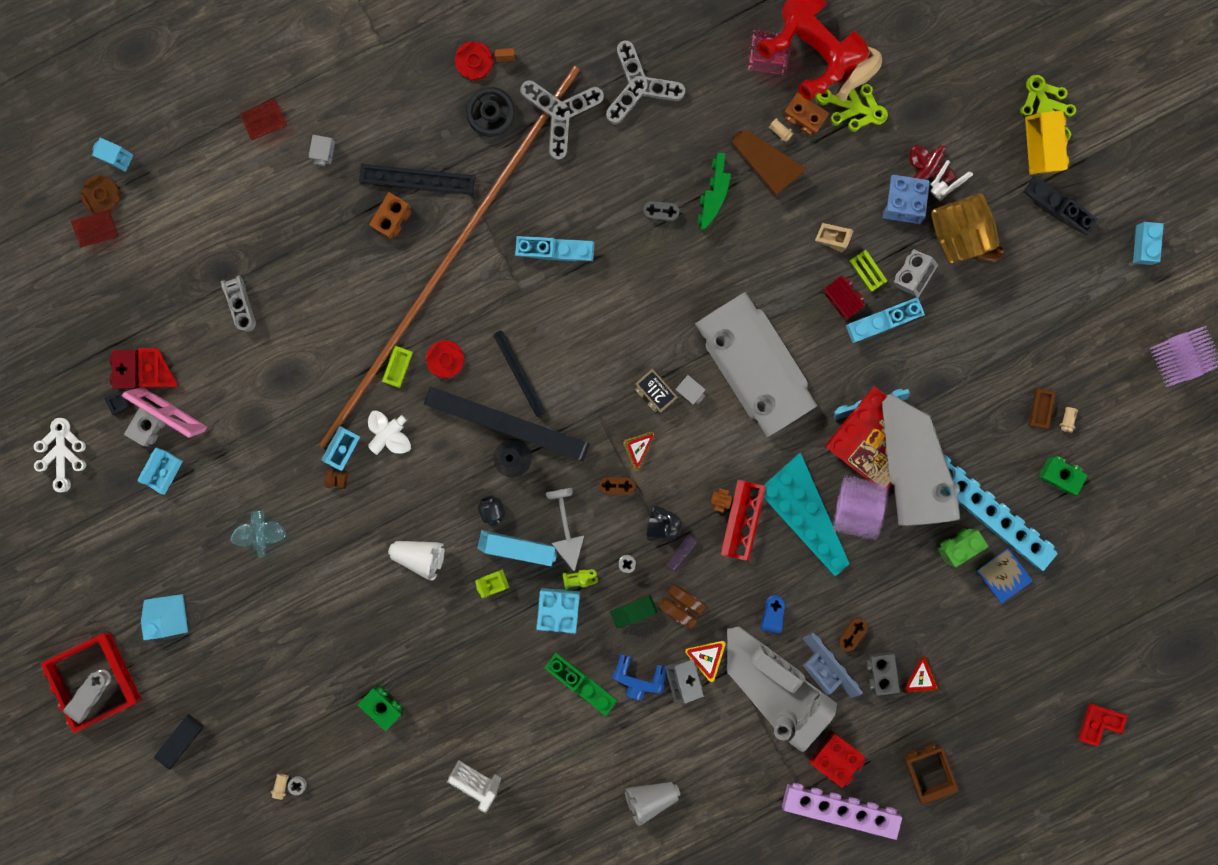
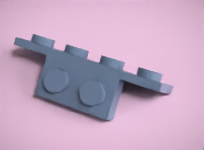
[802,633,863,698]

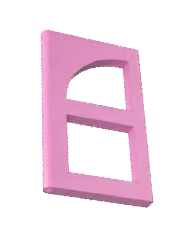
[122,387,207,438]

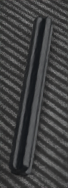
[493,331,545,417]

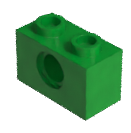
[1038,456,1088,496]
[358,686,404,732]

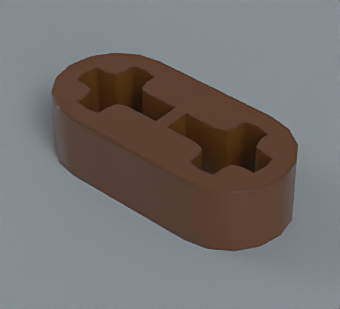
[599,477,635,495]
[838,618,868,651]

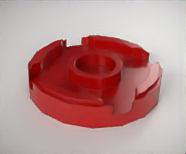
[455,41,493,80]
[426,340,464,378]

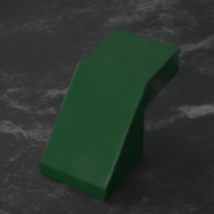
[610,595,658,629]

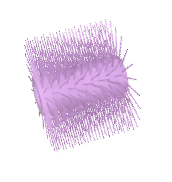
[1150,326,1218,386]
[833,475,889,541]

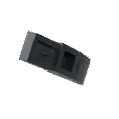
[1023,176,1098,235]

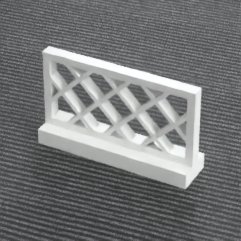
[448,760,501,812]

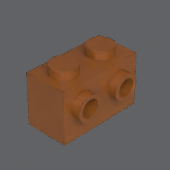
[783,92,829,136]

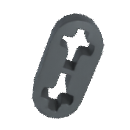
[643,201,679,222]

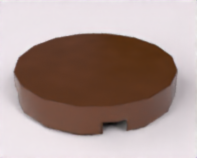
[81,175,121,214]

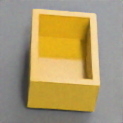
[1025,111,1069,175]

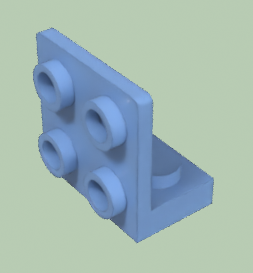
[883,175,929,224]

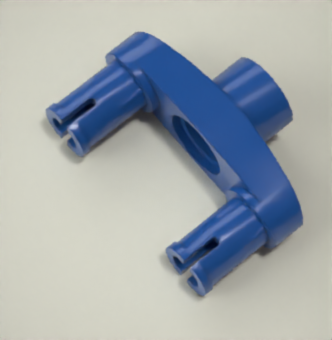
[612,654,667,701]

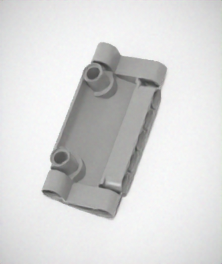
[695,292,818,437]

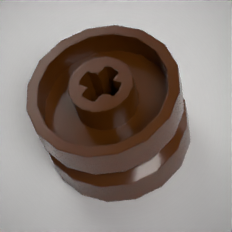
[658,583,708,629]

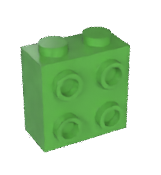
[937,528,988,567]

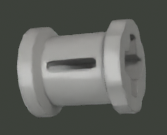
[619,555,636,573]

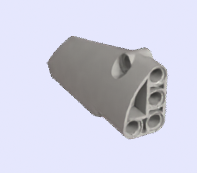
[882,394,960,525]
[727,626,837,752]

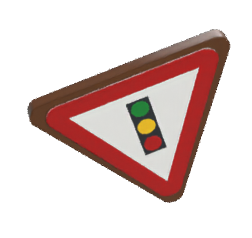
[902,656,940,694]

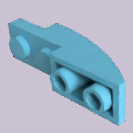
[515,236,595,261]
[846,297,925,343]

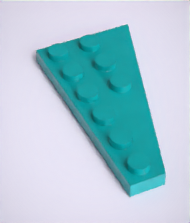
[758,453,849,576]

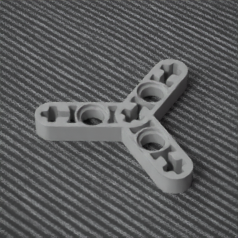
[606,40,685,125]
[520,81,604,160]

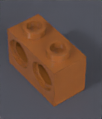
[369,192,411,239]

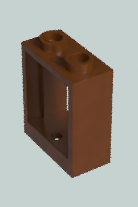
[903,743,959,805]

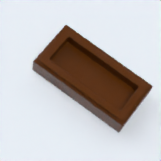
[1028,388,1056,429]

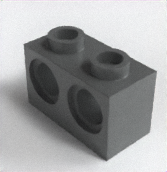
[866,652,900,696]

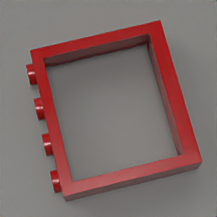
[41,631,142,733]

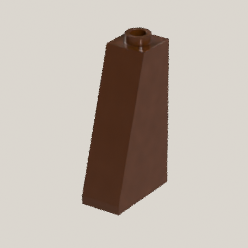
[731,129,806,198]

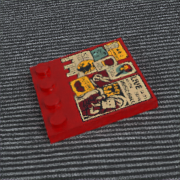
[825,386,892,491]

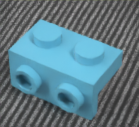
[138,448,183,495]

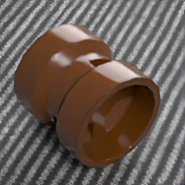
[325,469,348,489]

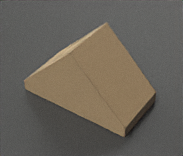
[815,223,853,252]

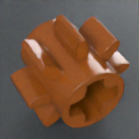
[710,488,732,512]

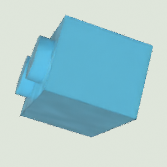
[92,138,133,172]
[1133,222,1163,265]
[321,426,360,471]

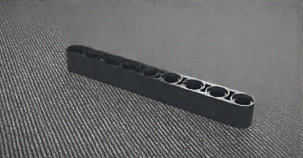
[424,386,590,462]

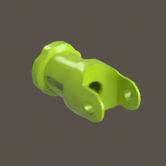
[563,569,598,590]

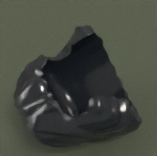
[646,506,681,541]

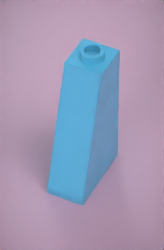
[477,530,557,566]

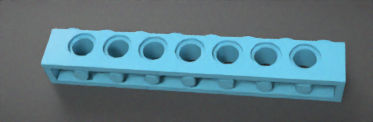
[943,454,1058,571]

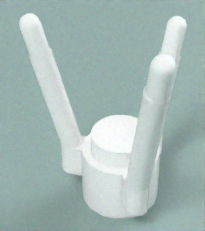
[930,160,973,201]

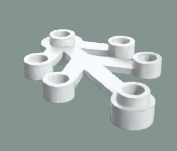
[34,418,86,492]

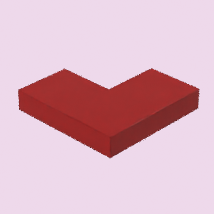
[1078,703,1128,746]

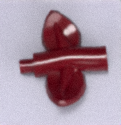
[909,145,956,184]

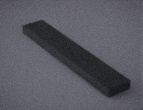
[359,164,475,195]

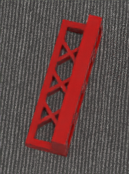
[721,480,766,561]

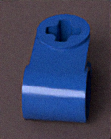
[761,595,785,633]

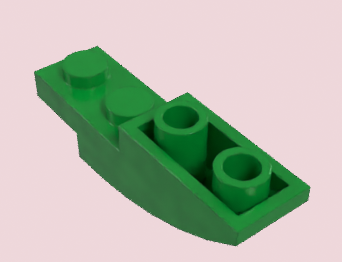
[697,153,731,231]
[544,653,618,716]

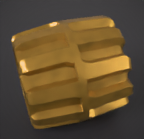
[931,194,999,263]

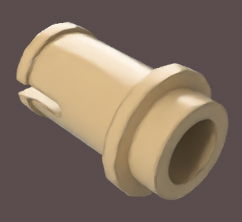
[768,118,793,142]
[1060,407,1078,433]
[271,773,289,800]

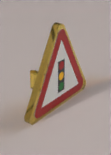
[623,432,654,471]

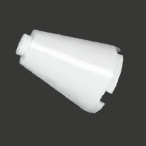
[388,541,445,580]

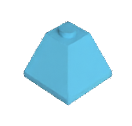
[141,594,188,640]

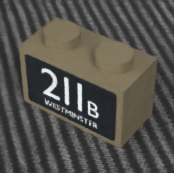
[635,369,678,413]

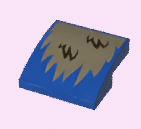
[977,549,1032,604]

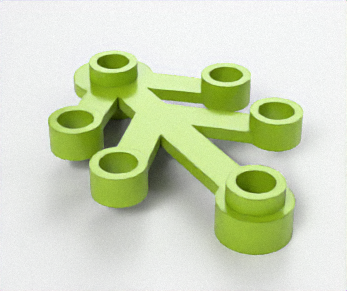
[1020,75,1076,140]
[815,84,888,132]

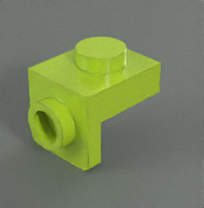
[475,569,509,598]

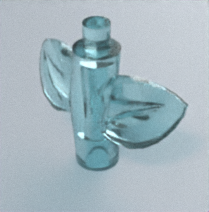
[230,511,286,557]

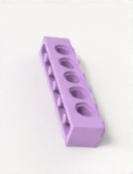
[782,783,902,840]

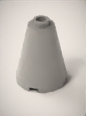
[625,782,680,826]

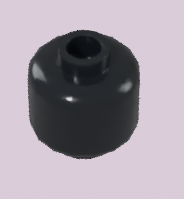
[477,495,506,525]

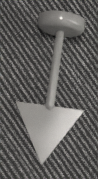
[546,488,584,571]

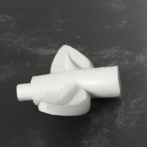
[368,411,411,455]

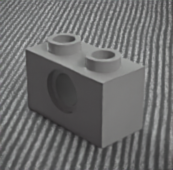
[124,402,166,446]

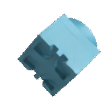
[537,588,580,634]

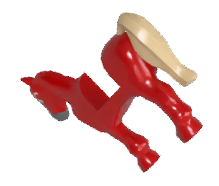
[757,0,882,101]

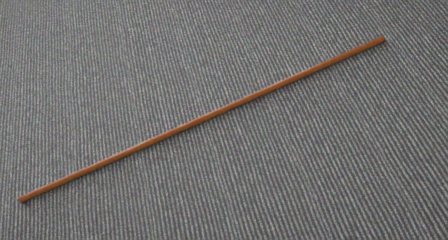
[319,66,580,449]

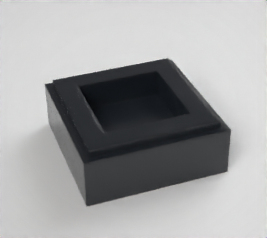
[104,390,132,416]

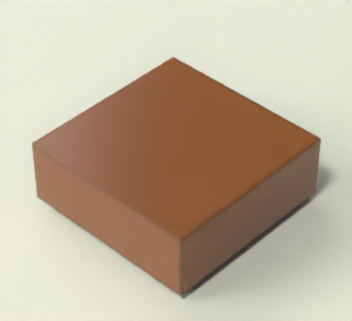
[495,48,515,62]

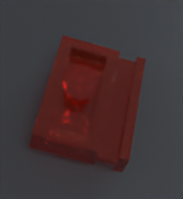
[240,99,287,141]
[71,210,119,248]

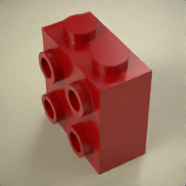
[809,731,865,788]

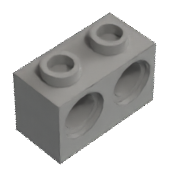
[894,249,938,298]

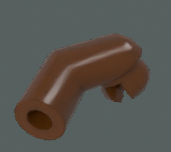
[976,245,1005,263]

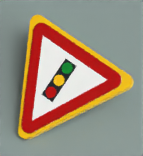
[685,641,726,682]

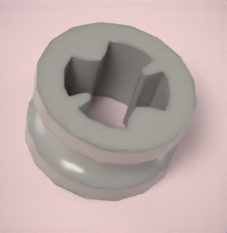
[288,776,307,795]

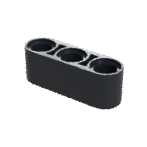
[154,714,204,770]

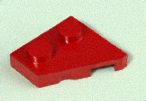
[138,348,178,387]

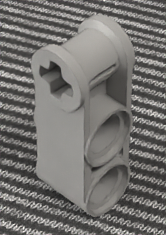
[221,275,256,332]
[63,669,111,724]

